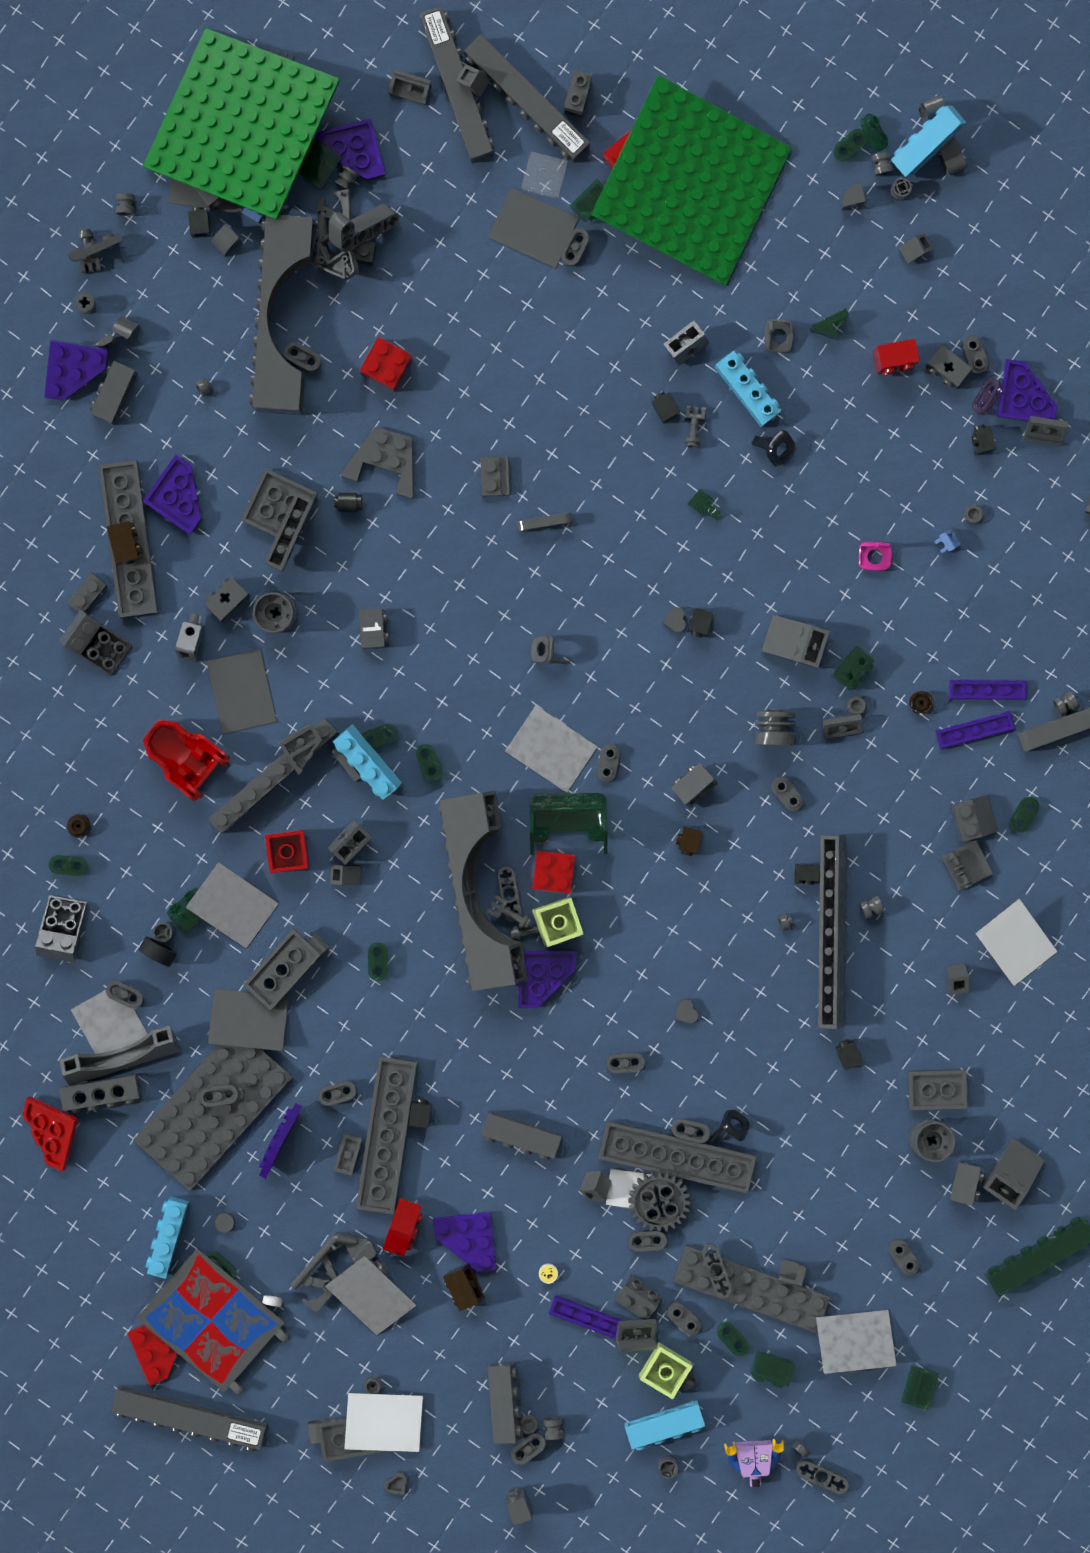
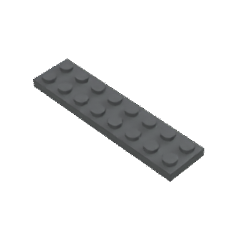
[98,460,158,618]
[356,1056,417,1214]
[598,1121,757,1194]
[673,1245,830,1333]

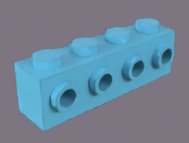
[891,106,967,177]
[714,351,781,427]
[333,724,402,800]
[145,1196,190,1279]
[624,1400,705,1450]

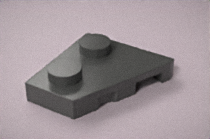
[279,722,322,775]

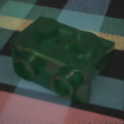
[569,179,604,223]
[167,888,203,934]

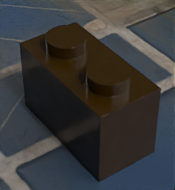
[106,521,143,565]
[443,1263,485,1311]

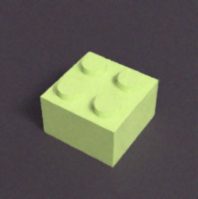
[532,897,583,947]
[639,1342,693,1399]

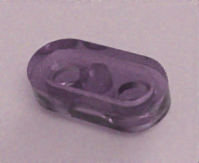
[972,378,1003,416]

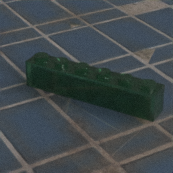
[984,1216,1090,1297]

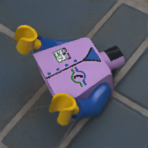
[724,1439,784,1487]

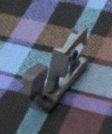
[314,189,359,280]
[290,1232,377,1313]

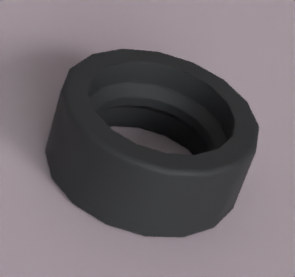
[139,936,177,967]

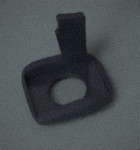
[751,430,795,467]
[710,1110,749,1142]

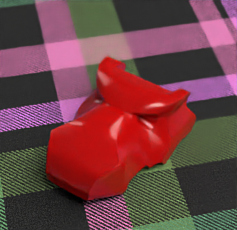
[143,720,231,802]

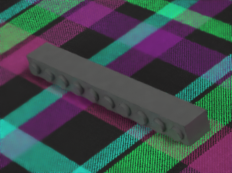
[818,835,846,1029]

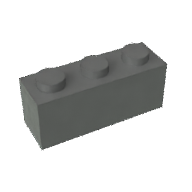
[90,361,137,425]

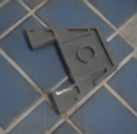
[341,426,413,499]

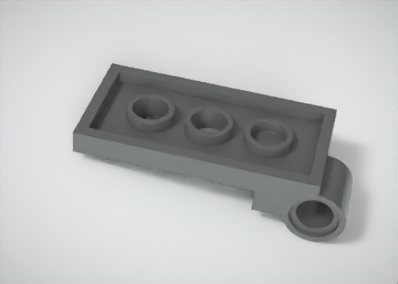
[243,928,331,1011]
[307,1418,384,1463]

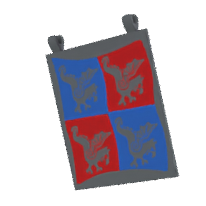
[136,1248,289,1395]

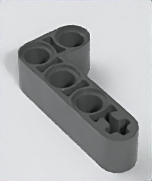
[918,95,967,176]
[329,204,400,252]

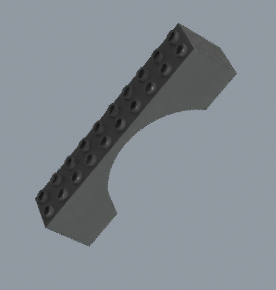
[249,215,316,415]
[439,790,528,991]

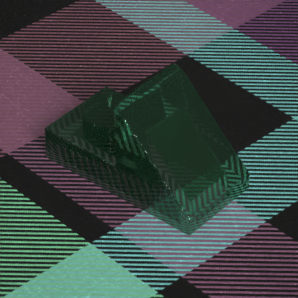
[810,308,849,340]

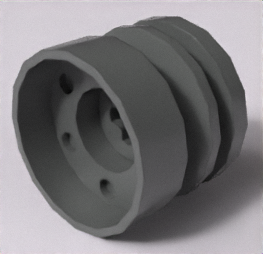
[253,592,298,633]
[755,709,796,746]
[909,1119,955,1163]

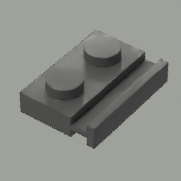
[1024,416,1068,446]
[480,456,510,497]

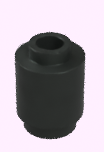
[334,493,362,512]

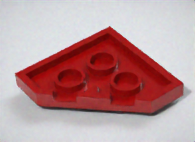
[23,1096,78,1171]
[127,1325,177,1386]

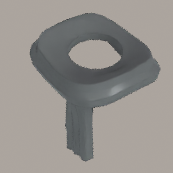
[764,319,794,353]
[531,635,570,665]

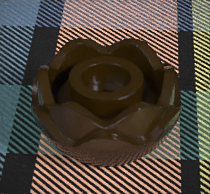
[909,691,934,715]
[67,814,91,838]

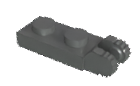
[68,233,122,262]

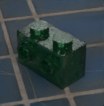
[830,646,875,690]
[750,1350,795,1388]

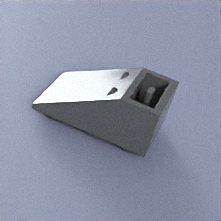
[59,609,132,676]
[762,615,830,669]
[35,895,87,963]
[981,1138,1045,1210]

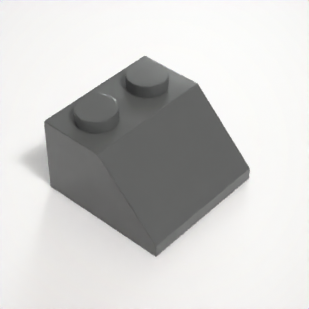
[950,794,997,842]

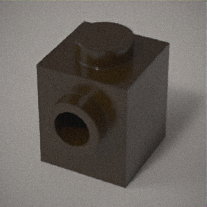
[675,827,703,856]

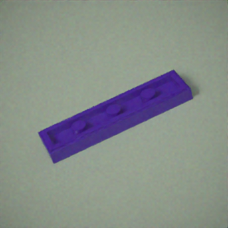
[949,680,1027,700]
[935,711,1015,749]
[548,1295,624,1339]

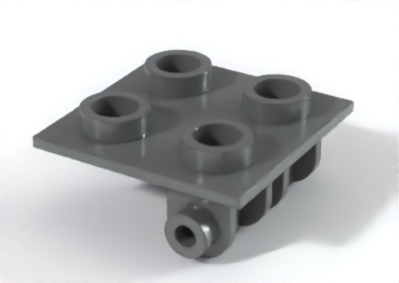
[941,839,993,891]

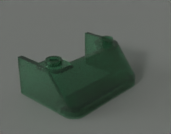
[529,793,608,855]

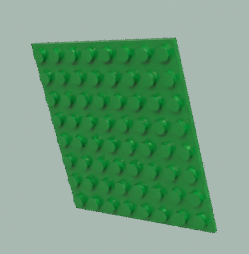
[142,28,340,220]
[591,75,792,286]

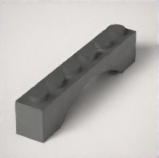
[60,1025,179,1086]

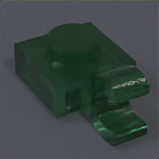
[688,489,721,520]

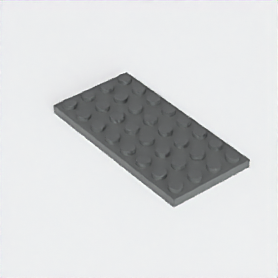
[133,1045,293,1191]

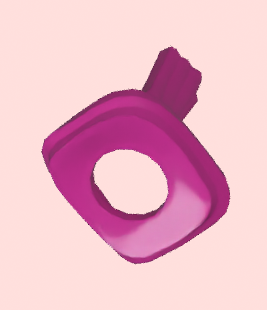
[859,542,892,571]

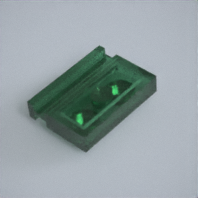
[901,1365,939,1411]

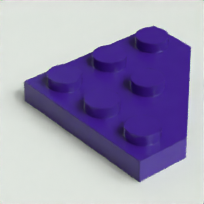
[316,118,386,180]
[44,340,109,400]
[997,359,1057,422]
[143,455,202,535]
[518,950,576,1008]
[259,1103,302,1179]
[433,1212,496,1272]

